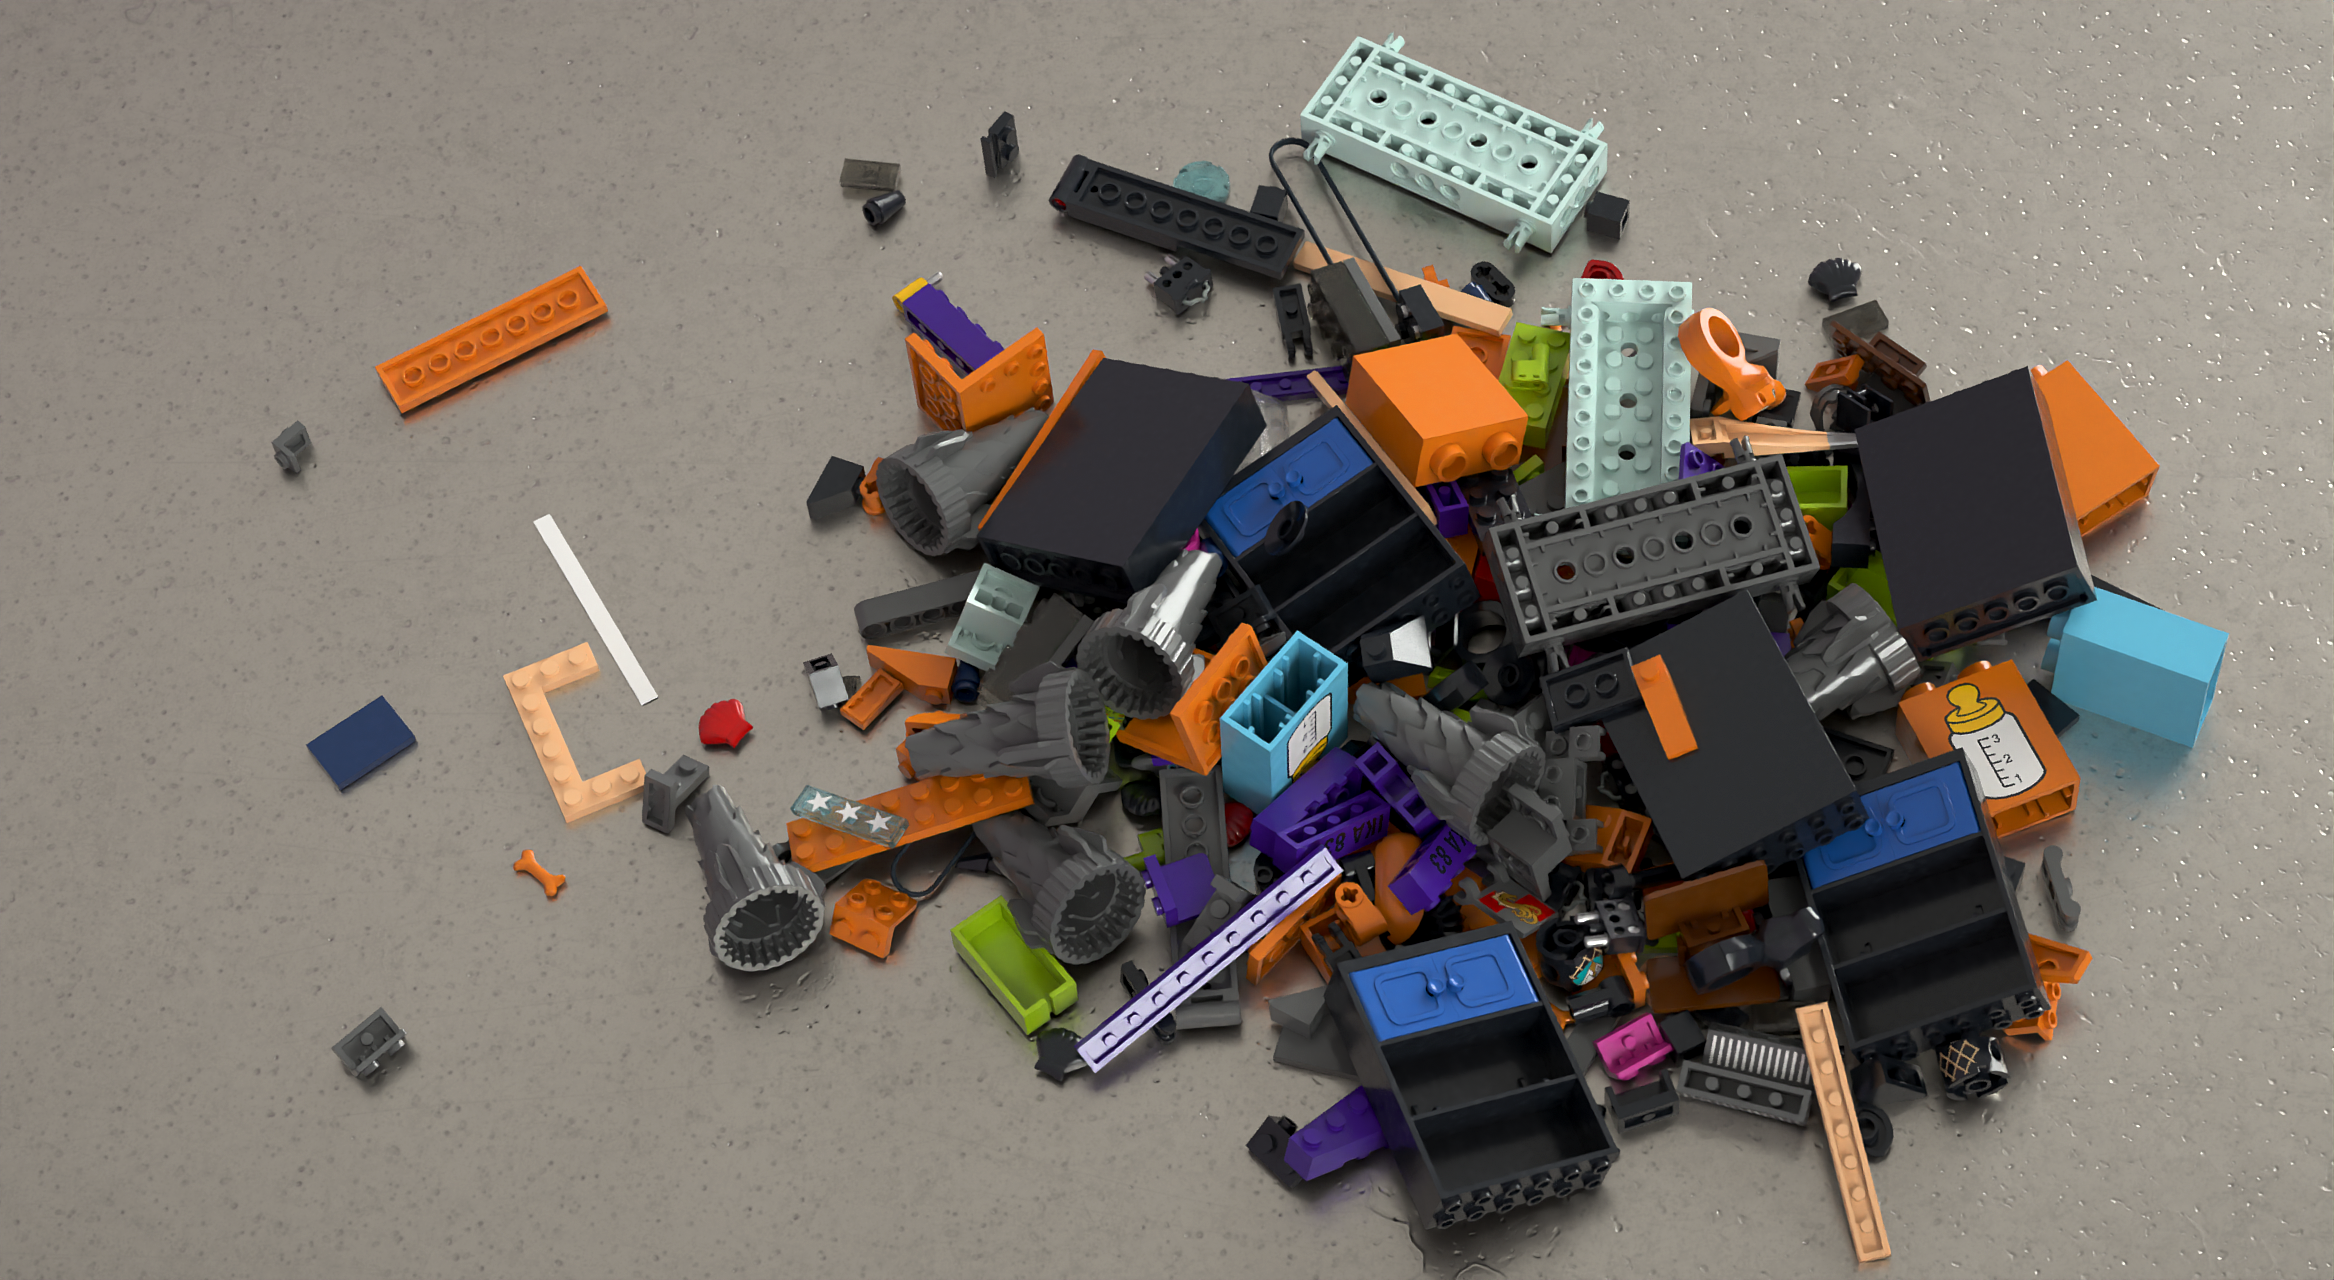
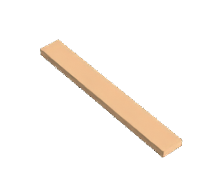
[1293,241,1513,337]
[1306,370,1438,526]
[1795,1002,1891,1263]

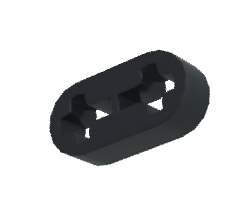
[1471,261,1515,308]

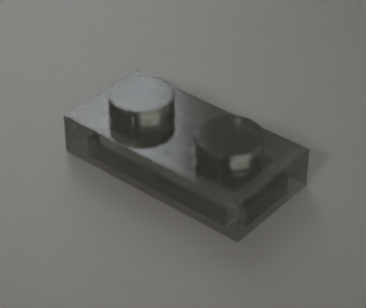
[1822,300,1889,347]

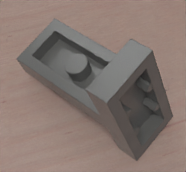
[642,755,709,834]
[1183,874,1257,948]

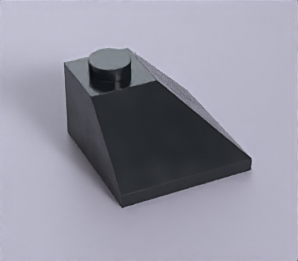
[1360,615,1433,684]

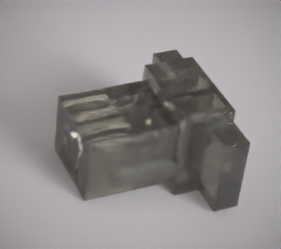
[842,676,861,695]

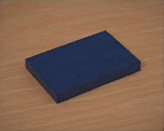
[306,695,417,790]

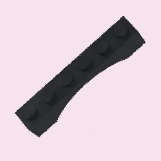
[1831,430,1876,569]

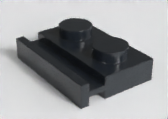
[980,111,1019,178]

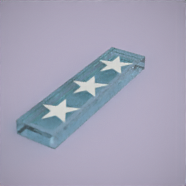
[790,785,909,849]

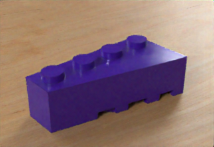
[1249,746,1363,858]
[1284,1085,1389,1181]

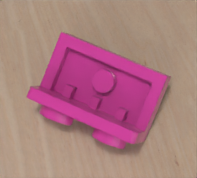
[1592,1012,1673,1081]

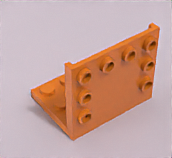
[905,327,1054,432]
[1116,623,1268,776]

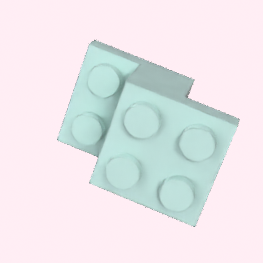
[944,563,1039,677]

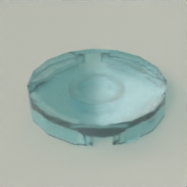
[1173,161,1230,203]

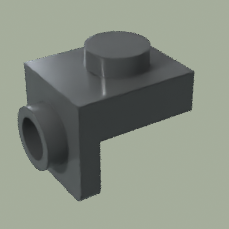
[271,420,311,473]

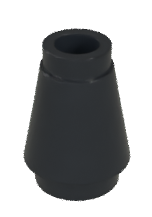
[862,190,906,225]

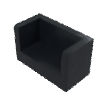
[1604,1068,1680,1134]

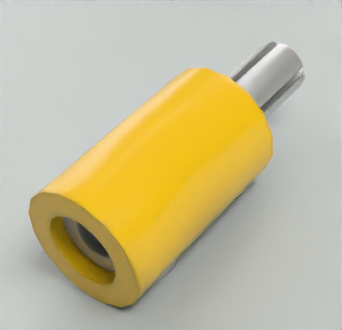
[892,272,943,314]

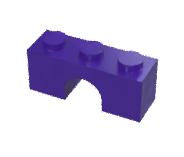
[1354,742,1444,839]

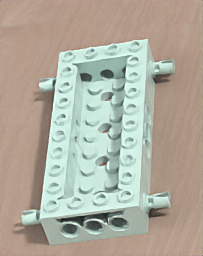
[1300,33,1608,253]
[1534,278,1694,563]

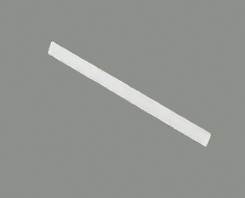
[533,514,658,705]

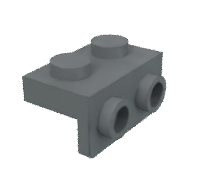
[331,1007,407,1077]

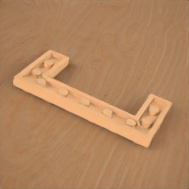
[503,642,646,824]

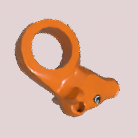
[1678,308,1786,421]

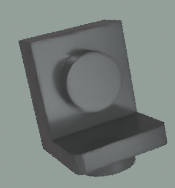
[1910,660,1960,688]

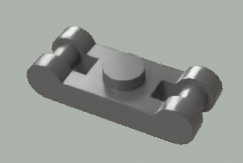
[2041,845,2081,932]

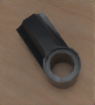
[1339,850,1375,906]
[1566,975,1636,1025]

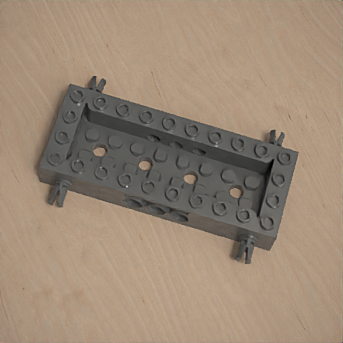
[1482,435,1820,673]

